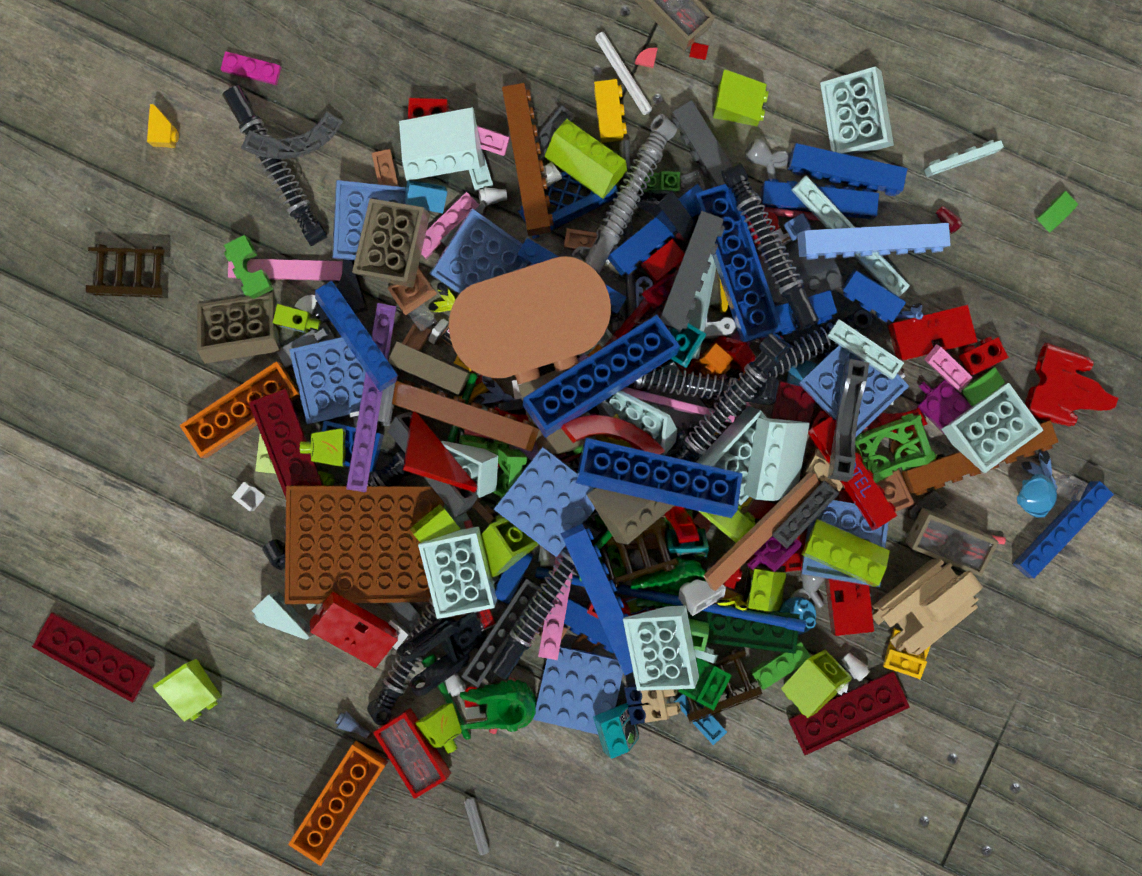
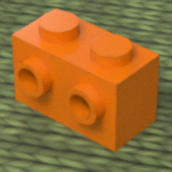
[693,344,733,378]

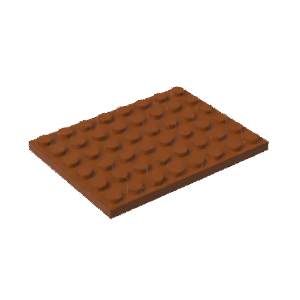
[285,485,444,604]

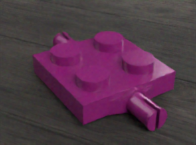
[917,380,972,434]
[747,536,802,572]

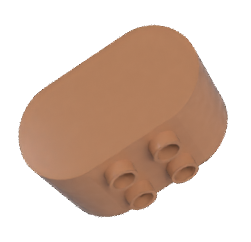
[449,257,611,384]

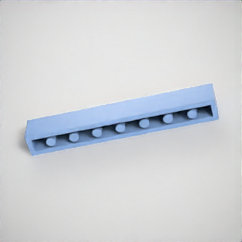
[797,223,950,260]

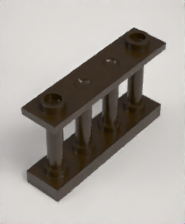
[86,244,170,298]
[593,517,679,588]
[685,649,763,724]

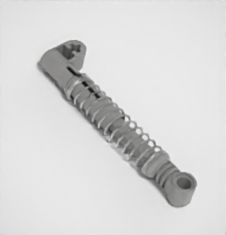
[571,114,677,274]

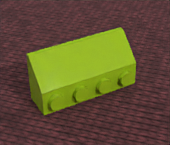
[545,119,627,199]
[699,504,756,543]
[801,519,890,587]

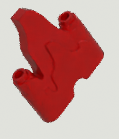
[1025,343,1118,427]

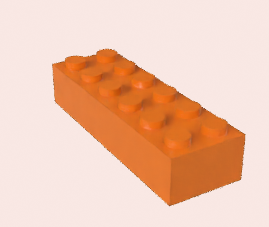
[179,361,300,458]
[288,741,388,866]

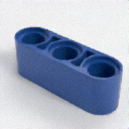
[495,553,533,605]

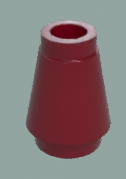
[935,206,963,234]

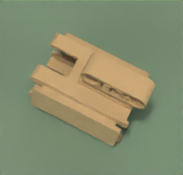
[872,559,983,655]

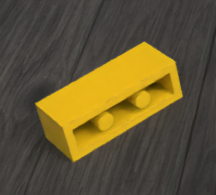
[594,79,627,143]

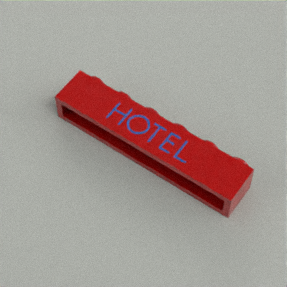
[808,417,897,530]

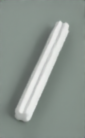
[595,32,652,115]

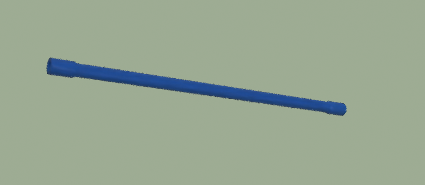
[535,567,806,632]

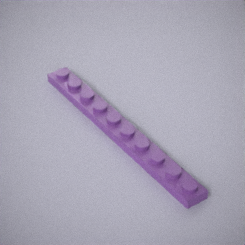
[346,303,396,492]

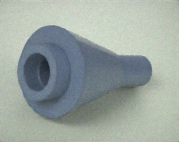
[335,711,370,739]

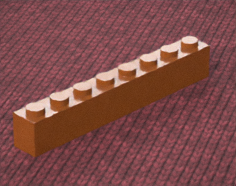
[502,83,554,236]
[392,380,539,452]
[901,420,1058,496]

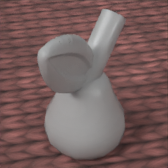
[745,139,791,179]
[789,572,825,608]

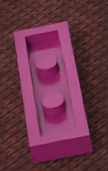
[220,51,282,85]

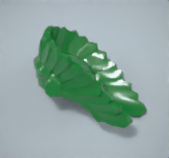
[631,557,706,609]
[460,679,537,732]

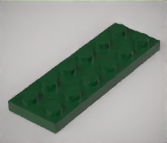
[687,605,800,654]

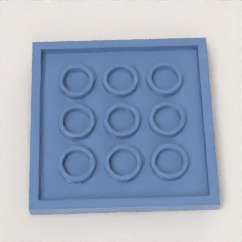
[332,180,406,260]
[429,209,527,294]
[799,330,909,436]
[289,337,366,424]
[494,447,595,557]
[801,500,889,587]
[533,646,623,734]

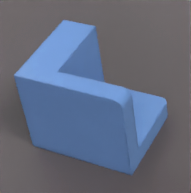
[783,212,813,241]

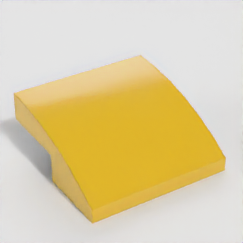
[883,628,931,680]

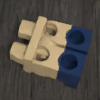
[624,683,681,725]

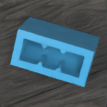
[405,180,447,213]

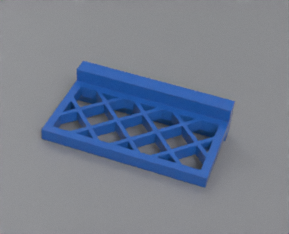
[547,171,618,230]

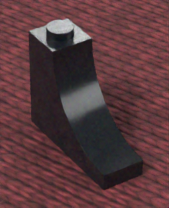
[636,190,696,240]
[314,259,368,323]

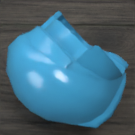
[1017,474,1057,518]

